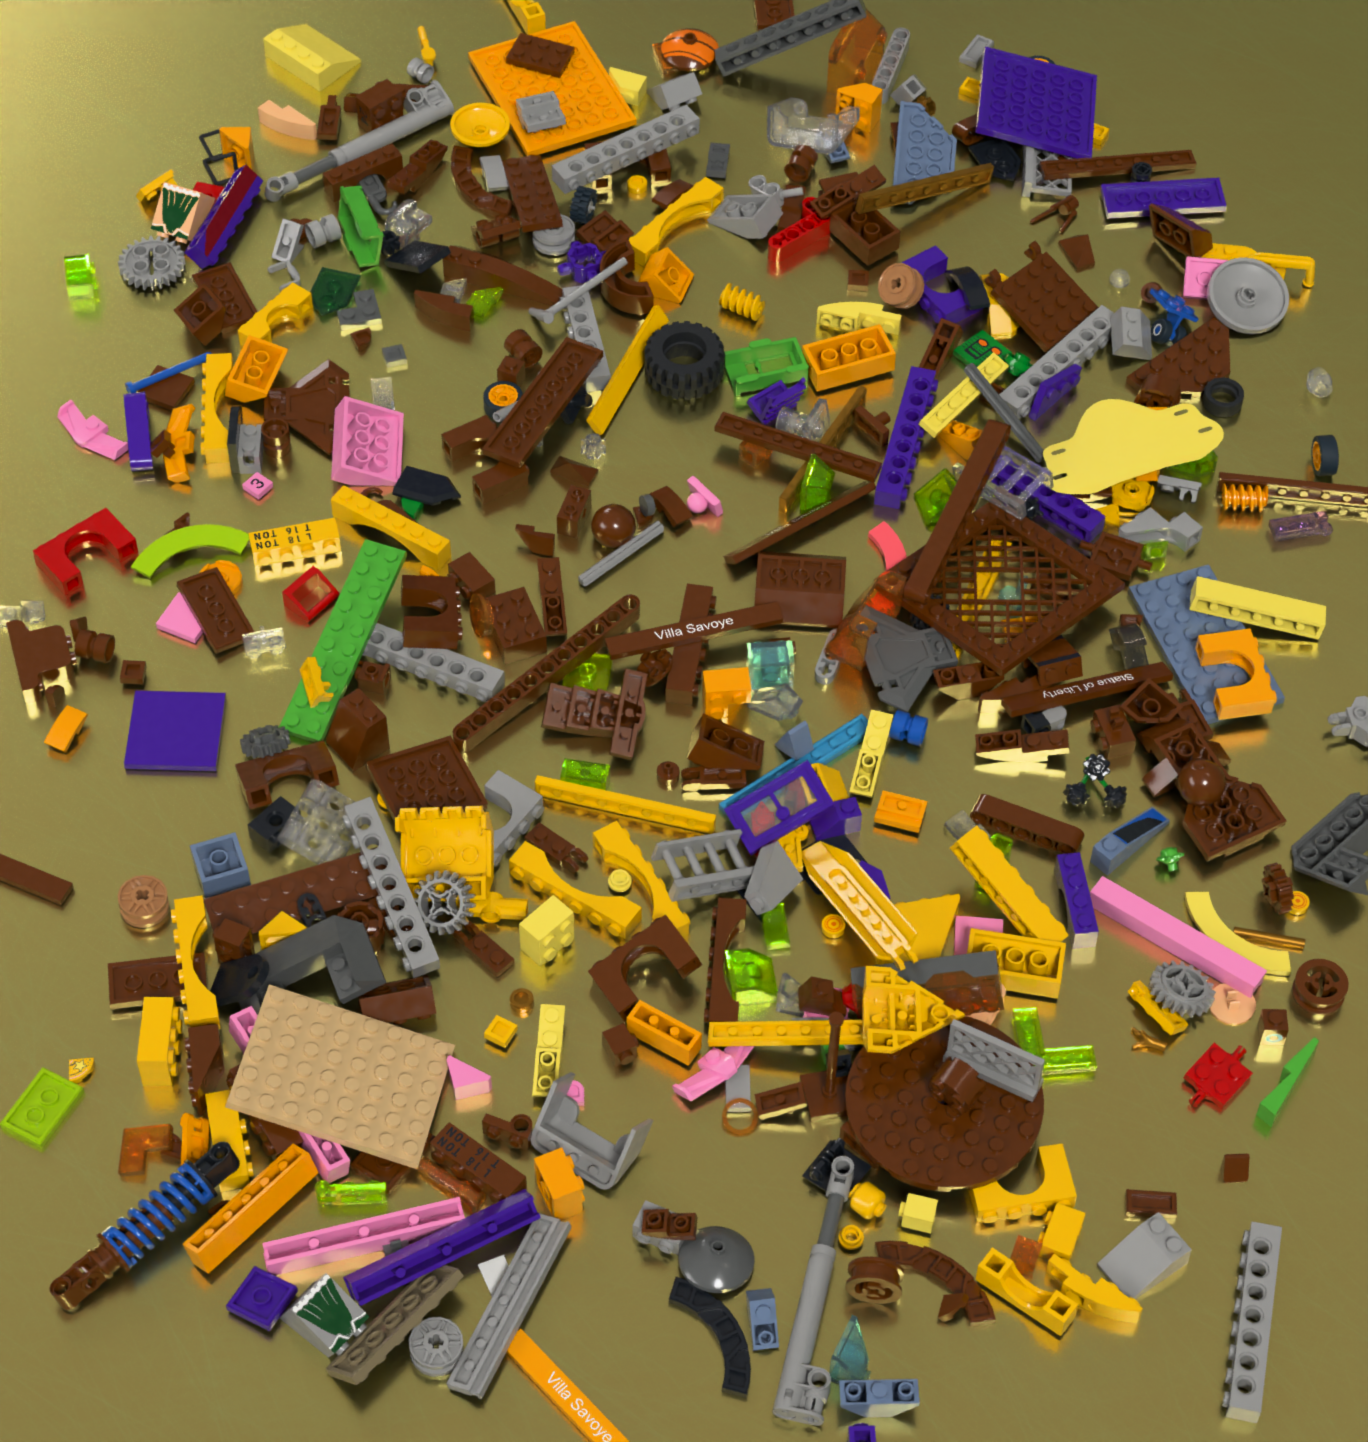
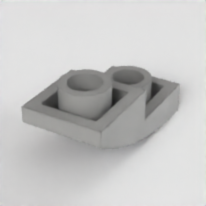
[480,155,508,192]

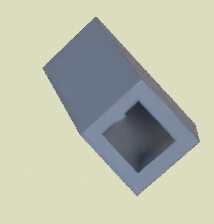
[746,1288,779,1350]

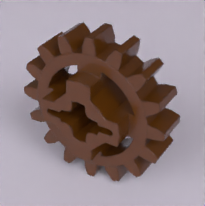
[1262,862,1294,915]

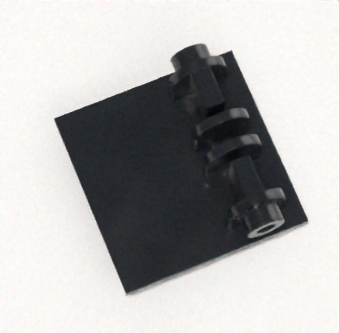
[802,1138,872,1194]

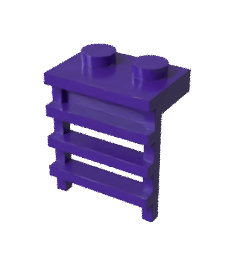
[747,377,807,425]

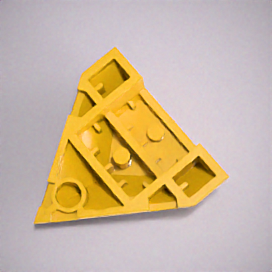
[978,273,1020,337]
[862,966,965,1054]

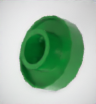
[1004,352,1032,377]

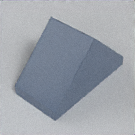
[775,721,814,761]

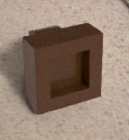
[150,429,175,458]

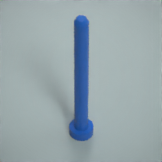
[125,352,212,393]

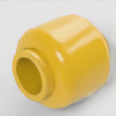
[848,1182,887,1219]

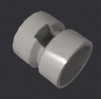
[304,214,342,248]

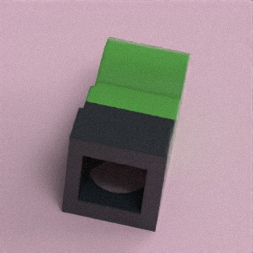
[821,1045,852,1077]

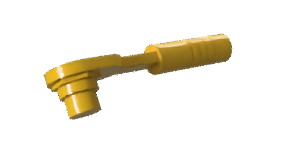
[417,26,436,66]

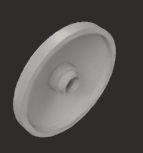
[1207,258,1289,334]

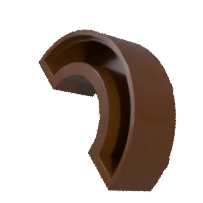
[600,239,654,315]

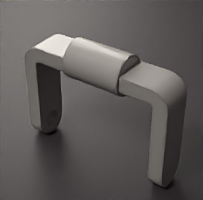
[267,260,301,291]

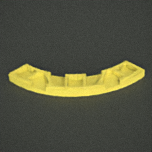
[1184,892,1291,976]

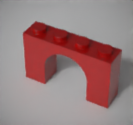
[33,508,138,596]

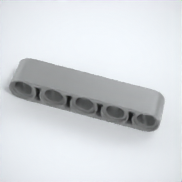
[872,27,910,104]

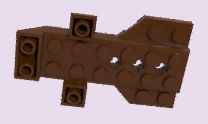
[1137,716,1287,862]

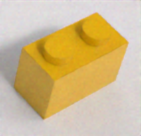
[1036,1203,1086,1262]

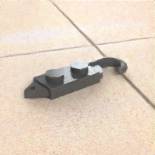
[358,174,397,215]

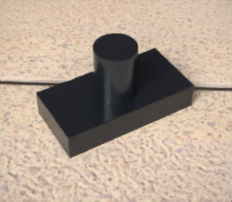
[560,385,592,424]

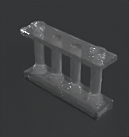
[952,446,1054,520]

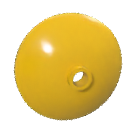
[450,103,510,147]

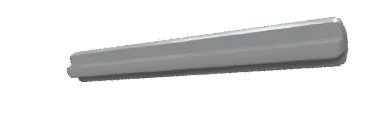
[578,521,664,587]

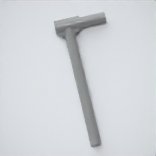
[529,257,628,324]

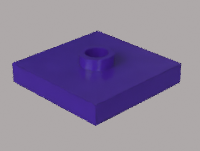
[226,1266,298,1331]

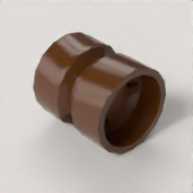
[784,145,818,183]
[504,329,543,368]
[261,418,291,458]
[75,629,115,663]

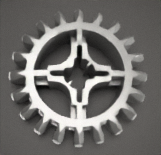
[414,870,476,935]

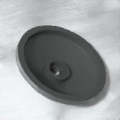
[678,1226,755,1293]

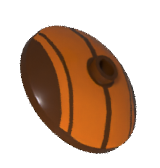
[661,28,719,71]

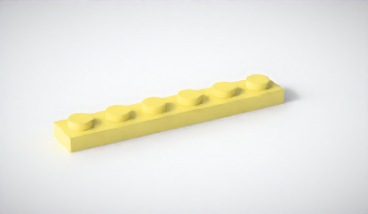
[918,352,1009,438]

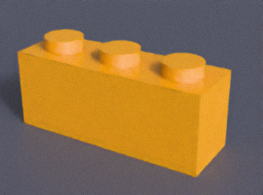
[627,1000,702,1066]

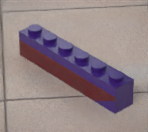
[184,165,263,269]

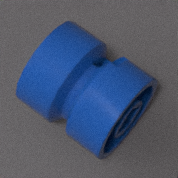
[889,710,928,747]

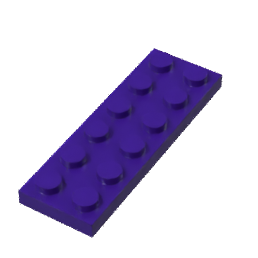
[1100,178,1227,219]

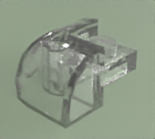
[384,199,433,248]

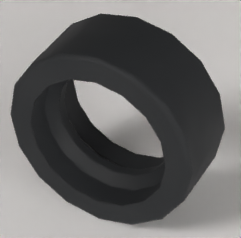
[1203,377,1244,418]

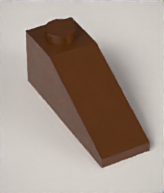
[919,318,964,380]

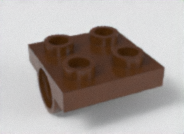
[471,214,521,249]

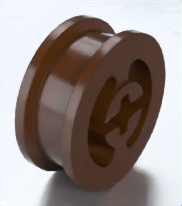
[1292,959,1349,1015]
[845,1256,904,1304]

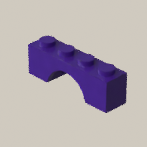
[1054,852,1099,949]

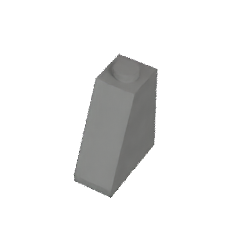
[744,841,803,915]

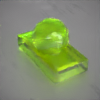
[761,903,790,950]

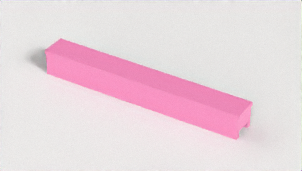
[1090,876,1267,998]
[263,1197,465,1276]

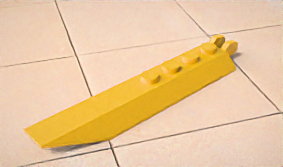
[802,841,918,971]

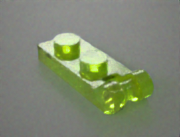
[315,1180,387,1206]

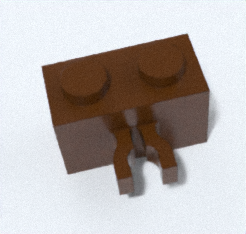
[1090,704,1136,759]

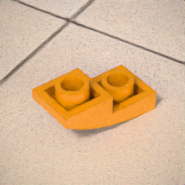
[44,705,88,753]

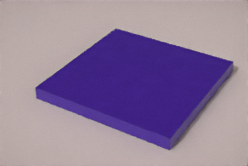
[124,690,226,771]

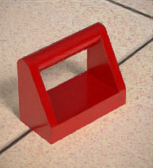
[282,566,340,622]

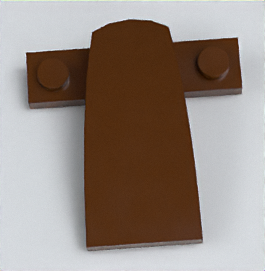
[541,669,648,760]

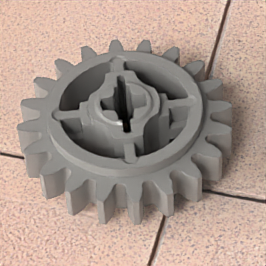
[1148,960,1216,1018]

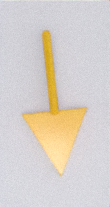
[1095,504,1160,527]

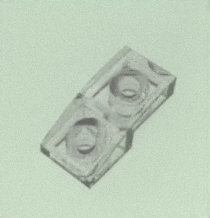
[371,377,395,411]
[0,600,45,628]
[944,810,995,844]

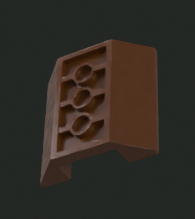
[754,551,846,628]

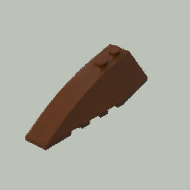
[443,245,563,306]

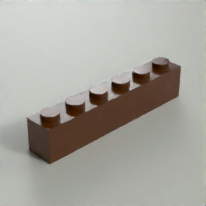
[665,583,717,705]

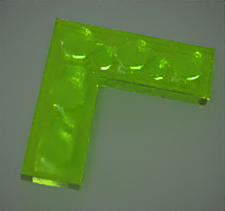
[1012,1007,1097,1075]

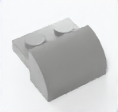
[516,91,566,133]

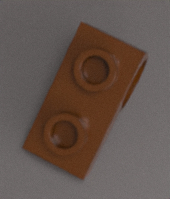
[482,1113,533,1150]

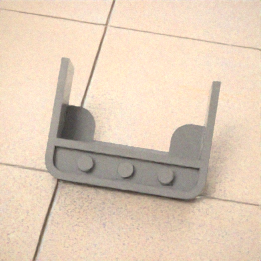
[531,1072,653,1190]

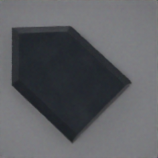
[968,138,1022,181]
[392,466,461,506]

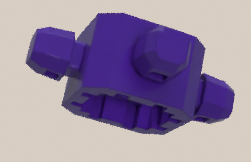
[557,241,607,283]

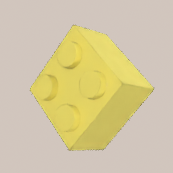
[519,895,574,966]

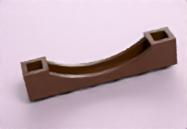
[704,897,747,1032]

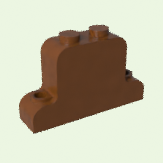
[6,620,77,704]

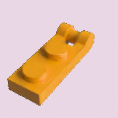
[180,1113,209,1175]

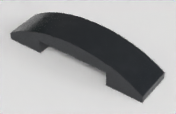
[945,266,990,310]

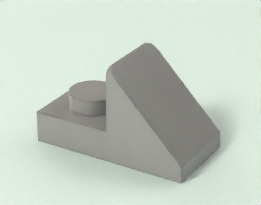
[272,218,304,263]

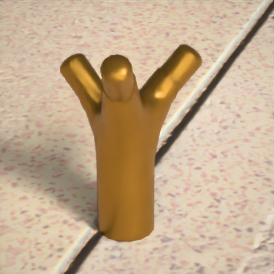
[1131,1027,1167,1051]

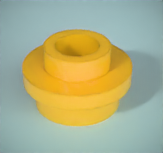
[838,1225,864,1250]

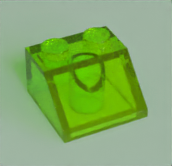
[724,948,779,1006]

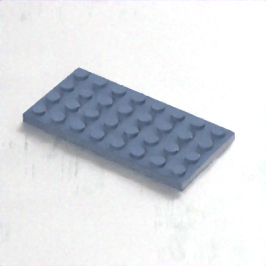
[1128,564,1285,725]

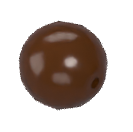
[591,503,636,549]
[1177,758,1226,807]

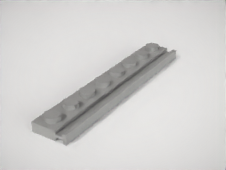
[446,1213,572,1399]

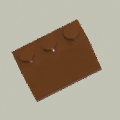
[1149,203,1213,257]
[358,975,436,1024]

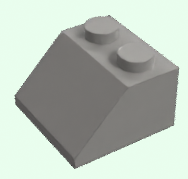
[646,72,702,111]
[1111,306,1152,360]

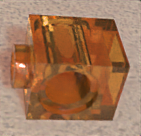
[1010,1235,1043,1279]

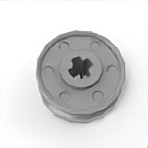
[533,214,575,255]
[409,1317,464,1377]

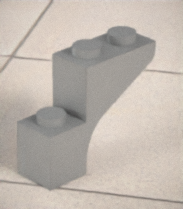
[1118,507,1203,552]

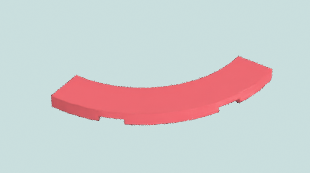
[865,521,907,615]

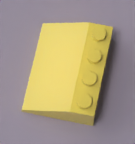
[263,24,361,92]

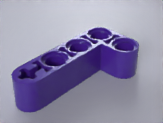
[123,392,153,472]

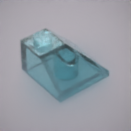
[829,1315,871,1385]

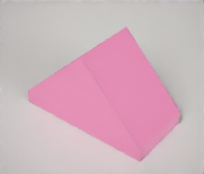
[447,1055,492,1100]

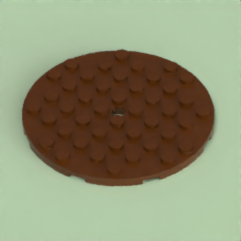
[845,1016,1044,1192]

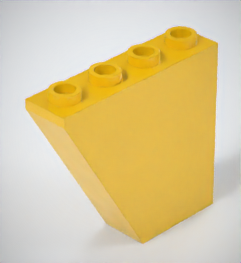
[876,894,960,965]

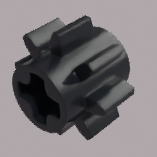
[381,230,400,256]

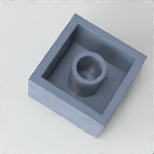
[190,832,251,898]

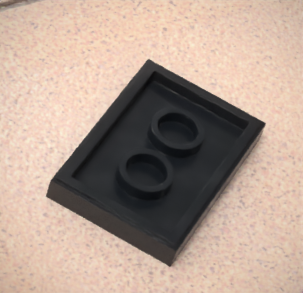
[384,240,451,274]

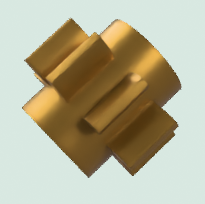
[914,95,936,116]

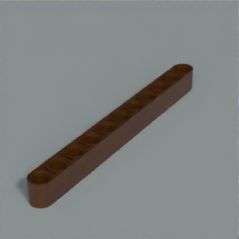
[904,419,1011,605]
[452,594,640,753]

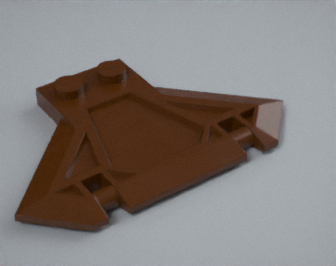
[264,359,349,455]

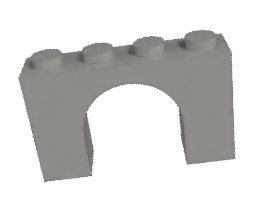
[484,770,544,866]

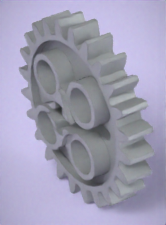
[118,236,186,290]

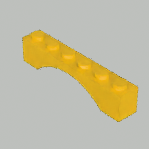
[507,0,546,34]
[629,177,724,268]
[200,353,234,464]
[331,485,451,571]
[593,821,691,938]
[509,841,642,940]
[171,895,221,1029]

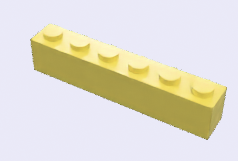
[1189,576,1326,640]

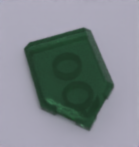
[310,267,361,316]

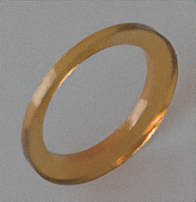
[722,1098,758,1135]

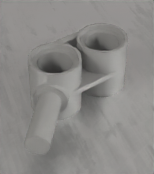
[749,175,804,207]

